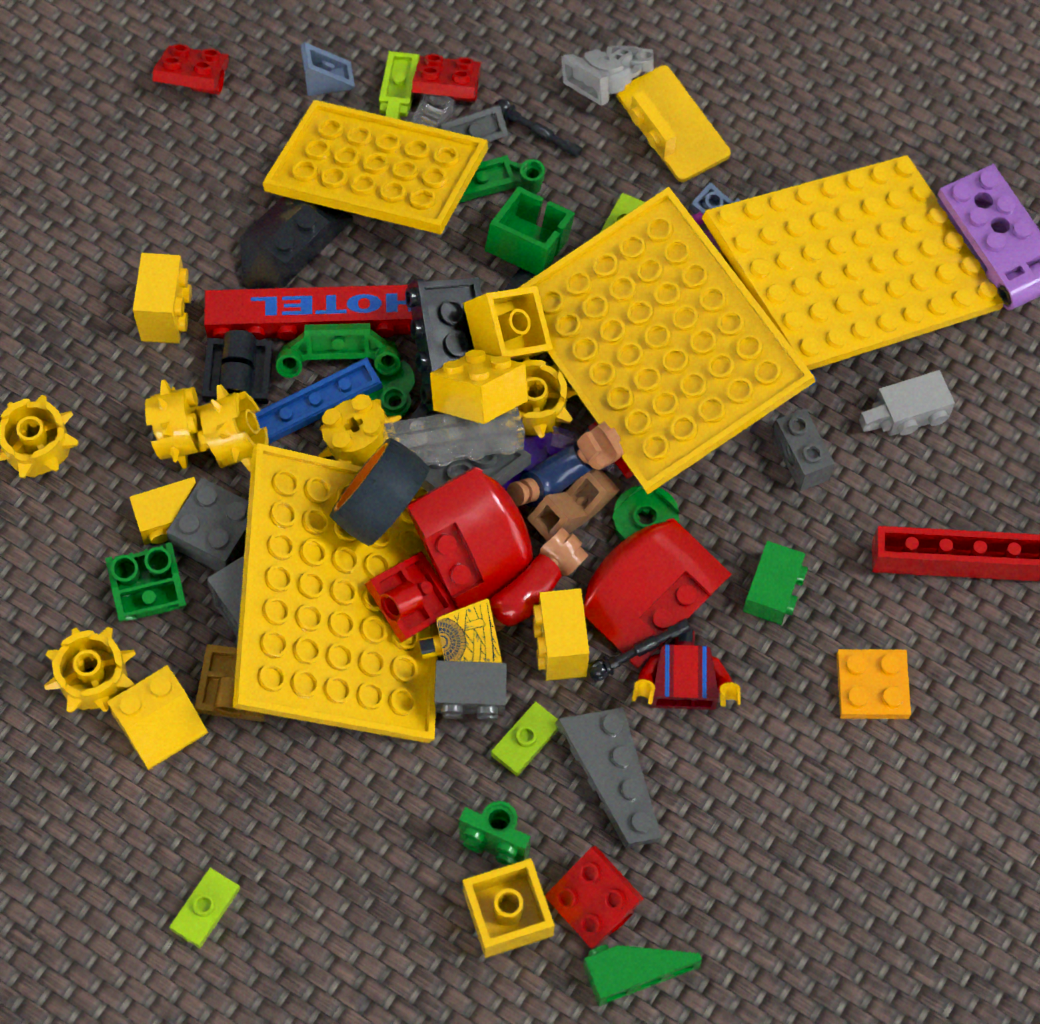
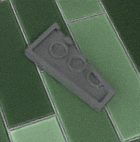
[555,707,662,848]

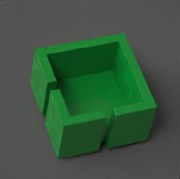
[484,186,575,275]

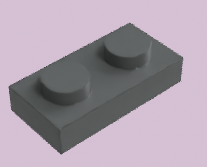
[439,105,509,142]

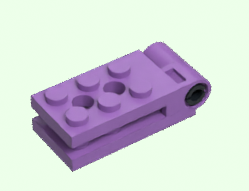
[937,164,1040,311]

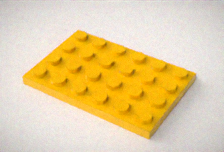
[263,100,488,234]

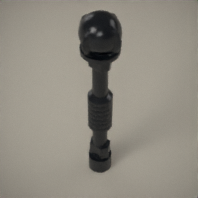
[493,99,582,158]
[588,618,692,681]

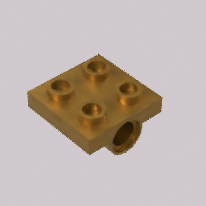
[195,644,266,722]

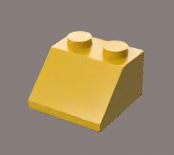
[107,665,208,770]

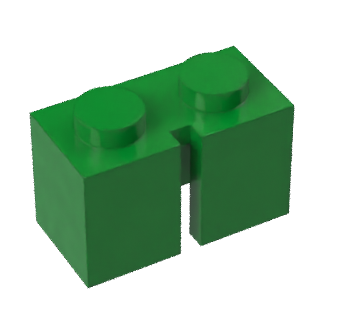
[743,541,808,625]

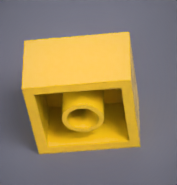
[133,253,192,344]
[463,286,553,361]
[430,350,528,424]
[532,588,590,681]
[463,858,555,958]

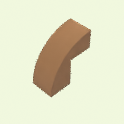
[527,468,620,541]

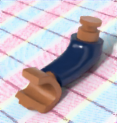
[507,421,624,508]

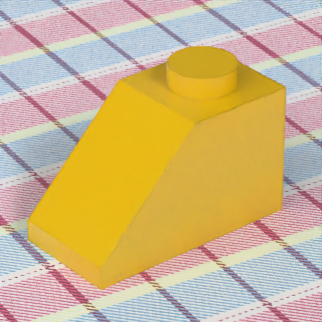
[129,477,197,545]

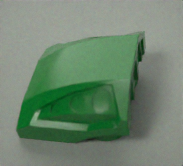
[105,542,187,623]

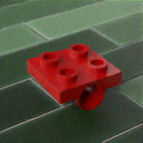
[153,44,229,95]
[412,54,481,103]
[365,551,457,643]
[545,846,644,949]

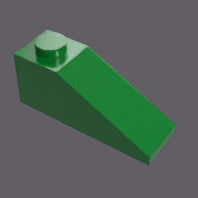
[583,945,702,1007]

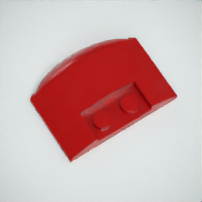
[406,466,533,610]
[583,518,732,669]

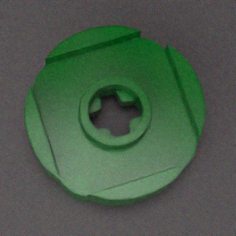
[612,486,680,541]

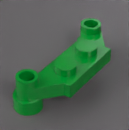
[459,155,545,203]
[276,323,401,378]

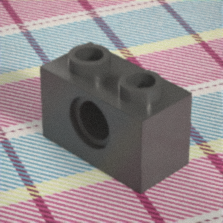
[772,408,835,492]

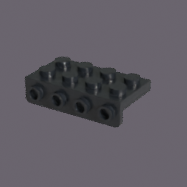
[405,278,482,414]

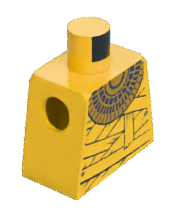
[419,599,502,663]

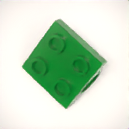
[459,801,531,866]

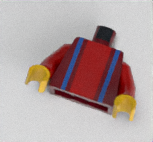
[632,630,741,710]

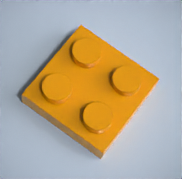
[836,649,911,719]

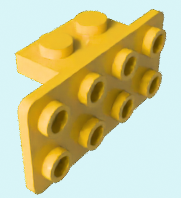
[616,65,731,182]

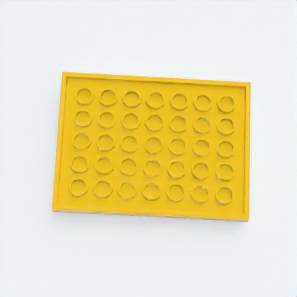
[701,155,1004,370]
[517,187,816,495]
[233,443,441,743]

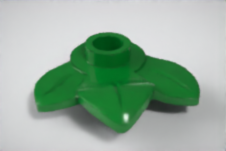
[368,361,416,417]

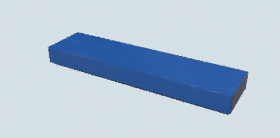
[255,357,383,445]

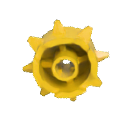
[503,357,576,438]
[145,379,209,469]
[198,384,269,472]
[318,394,402,467]
[0,395,79,479]
[44,627,136,713]

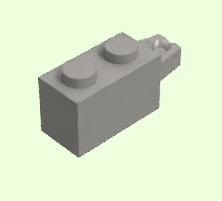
[859,370,955,436]

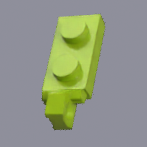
[379,51,420,119]

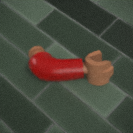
[490,527,588,632]

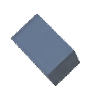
[301,42,355,96]

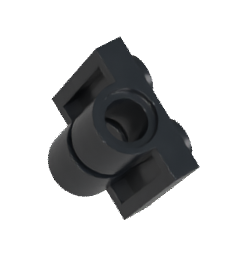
[202,330,274,405]

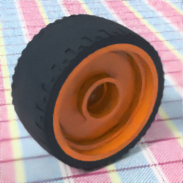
[330,438,430,546]

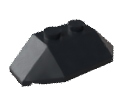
[240,196,353,289]

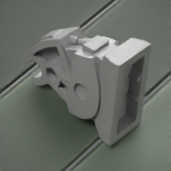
[561,46,654,106]

